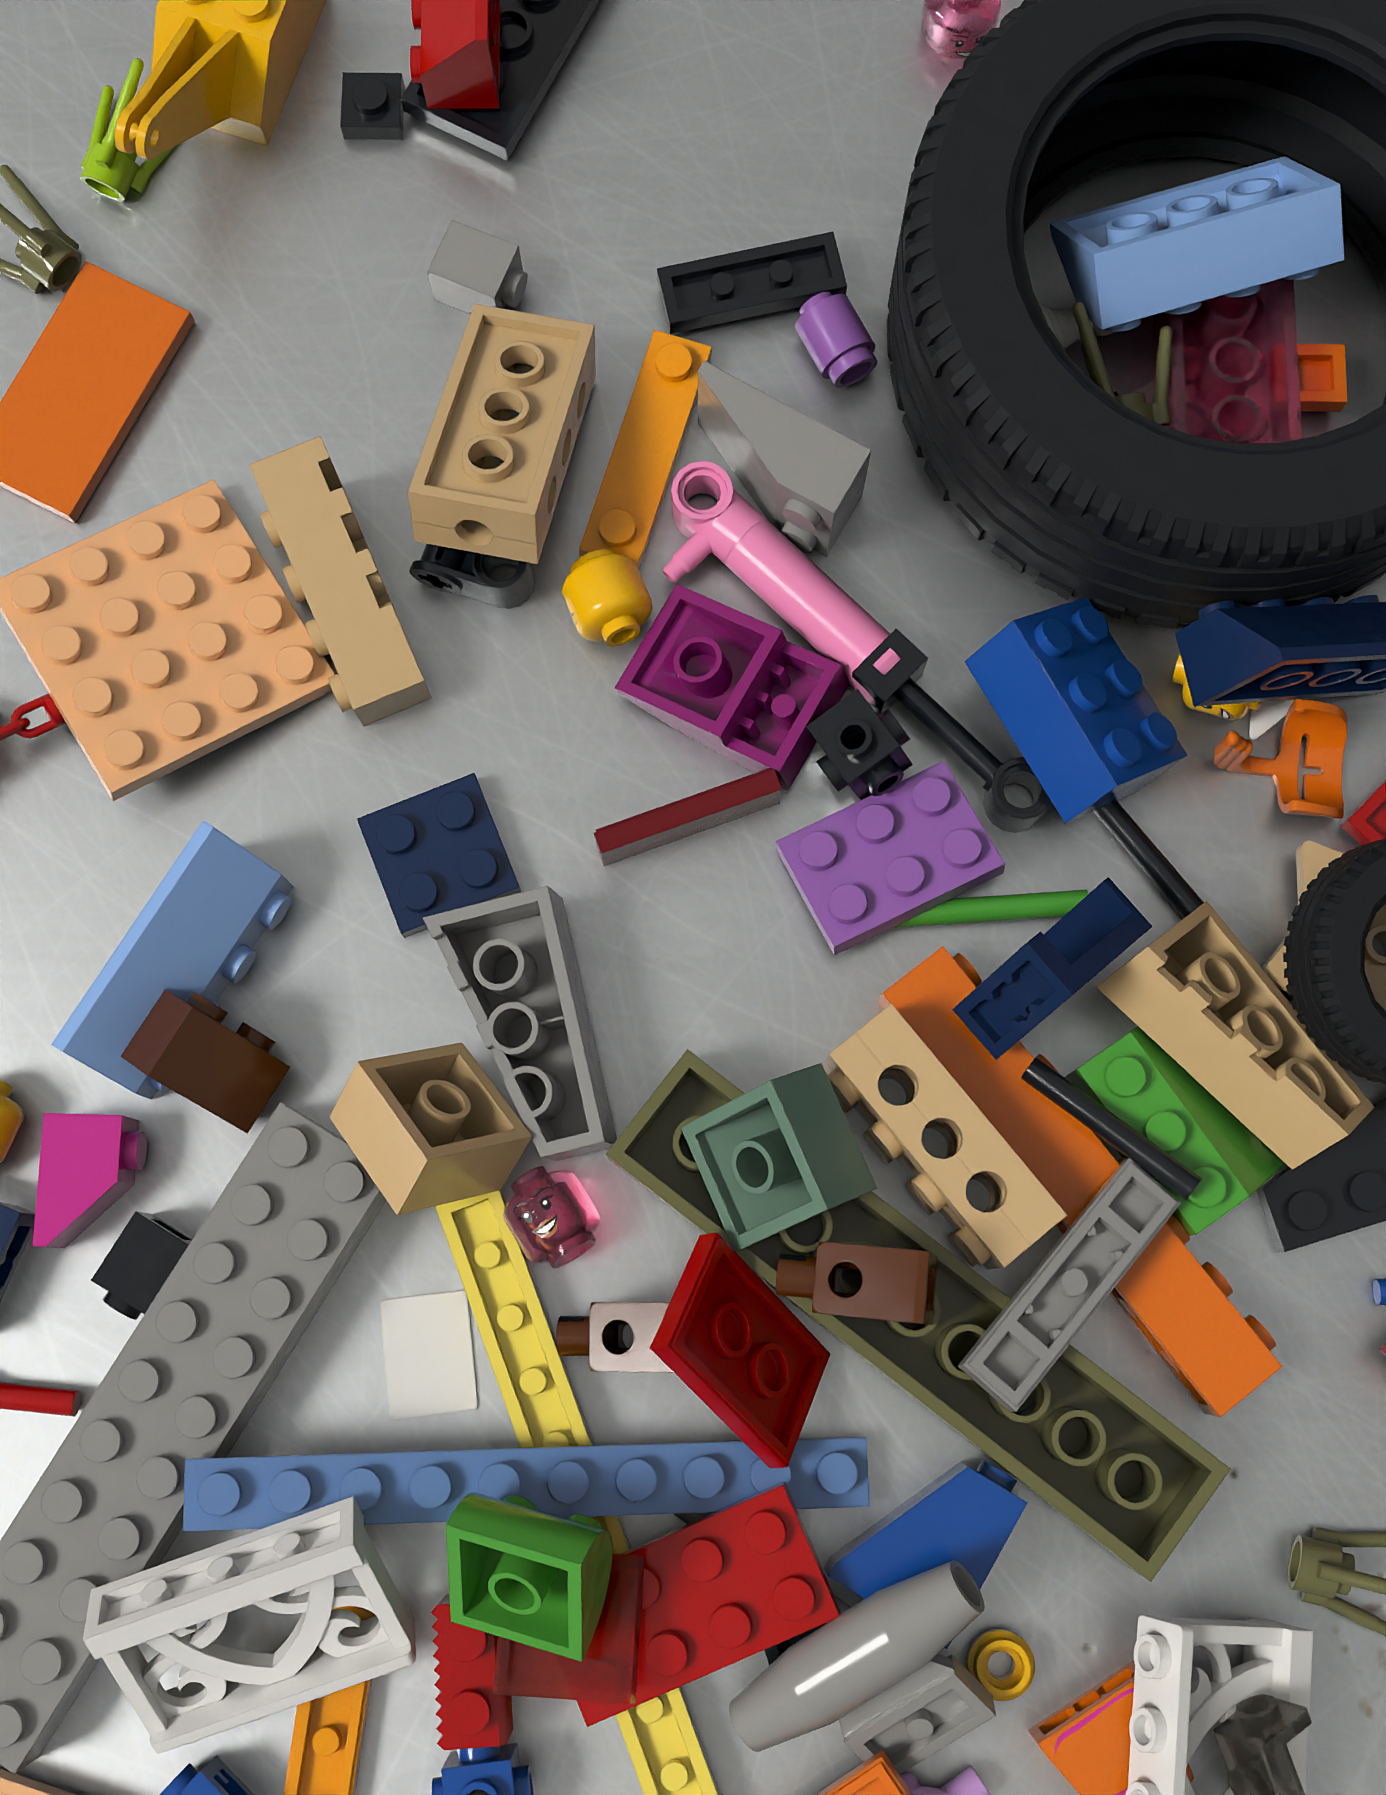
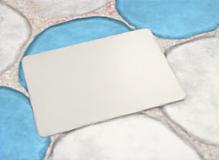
[380,1290,478,1419]

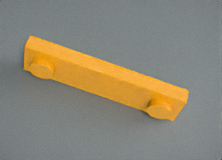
[579,330,712,570]

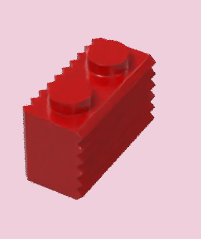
[431,1594,513,1750]

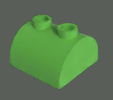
[446,1492,613,1662]

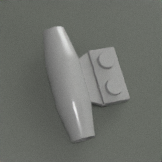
[729,1560,996,1774]

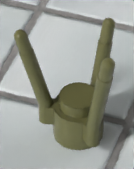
[0,165,81,294]
[1072,302,1173,426]
[1288,1526,1386,1636]

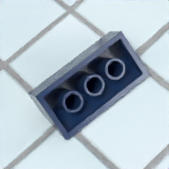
[1175,595,1386,706]

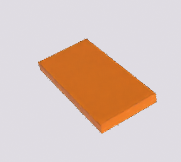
[0,261,195,523]

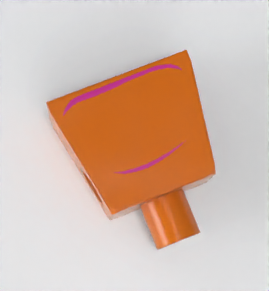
[1028,1660,1194,1795]

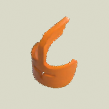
[1213,699,1348,819]

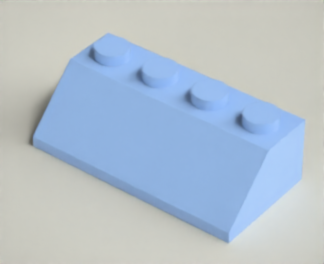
[1049,156,1344,332]
[51,821,294,1100]

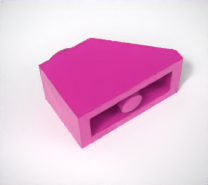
[33,1113,147,1248]

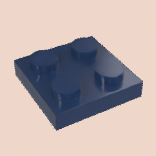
[357,773,522,938]

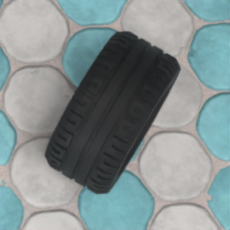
[1283,838,1386,1084]

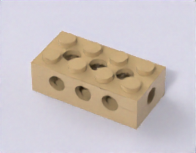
[408,304,596,564]
[823,1003,1067,1270]

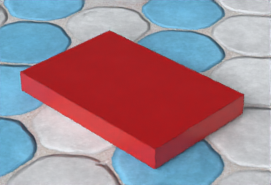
[650,1233,830,1468]

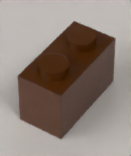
[120,989,290,1134]

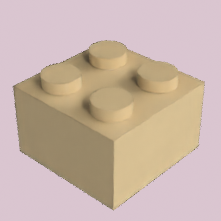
[329,1043,532,1216]

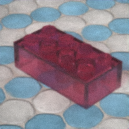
[1153,278,1302,443]

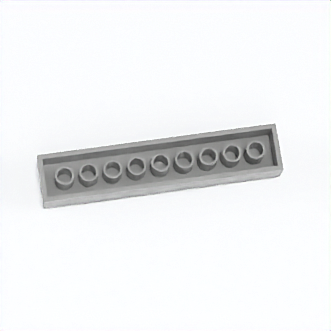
[0,1102,387,1774]

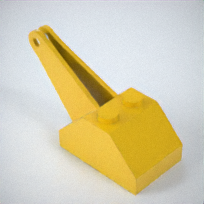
[115,0,327,160]

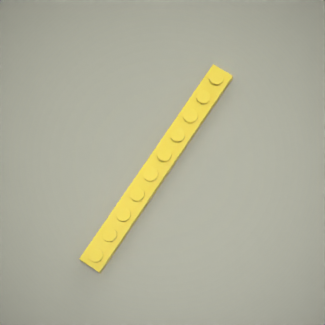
[435,1190,719,1795]

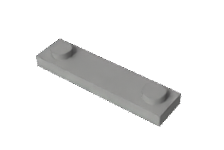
[958,1158,1181,1412]

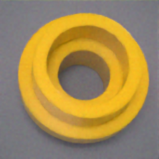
[966,1629,1035,1701]

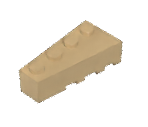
[249,436,432,726]
[1096,901,1375,1170]

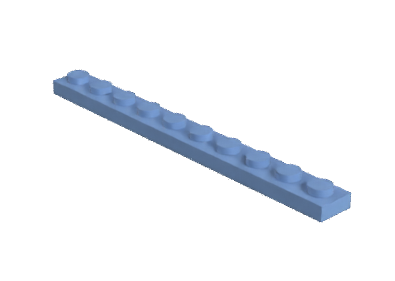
[183,1437,870,1532]

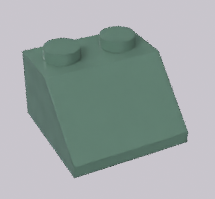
[681,1063,877,1252]

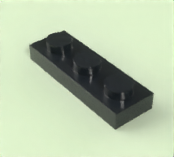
[657,232,847,334]

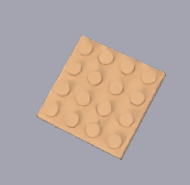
[0,479,335,801]

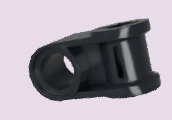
[409,544,535,609]

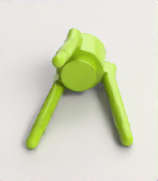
[80,58,174,201]

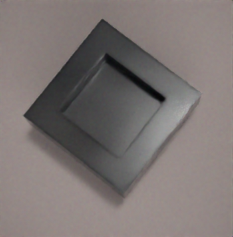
[340,72,405,140]

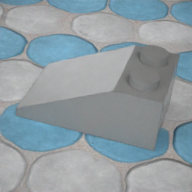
[698,361,871,557]

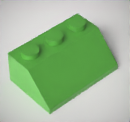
[1064,1026,1285,1236]

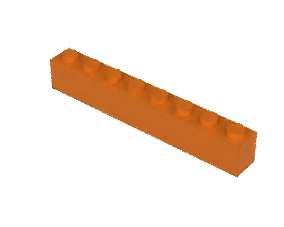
[877,946,1283,1417]

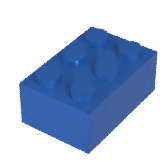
[964,597,1188,824]

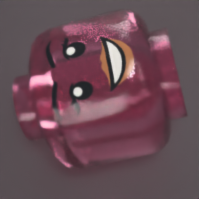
[921,0,1001,59]
[502,1166,601,1269]

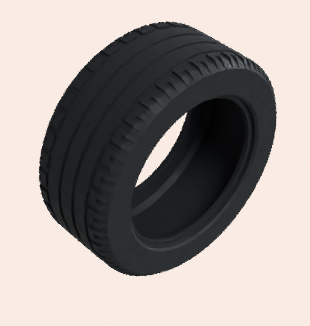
[887,0,1386,629]

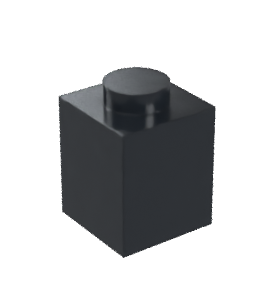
[91,1211,192,1320]

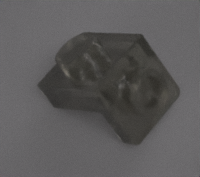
[1213,1694,1312,1795]

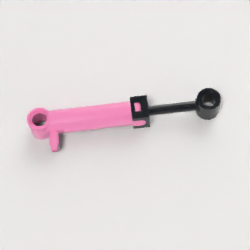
[663,461,1052,833]

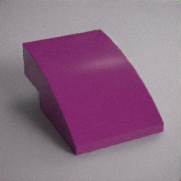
[615,584,849,789]

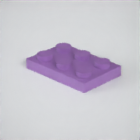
[776,761,1005,956]

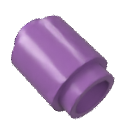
[795,292,878,388]

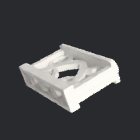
[83,1496,416,1754]
[1125,1615,1313,1795]

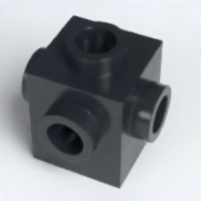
[806,688,913,800]

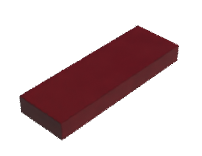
[594,768,782,866]

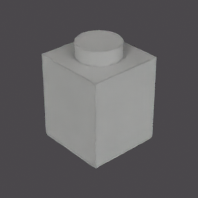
[427,220,528,314]

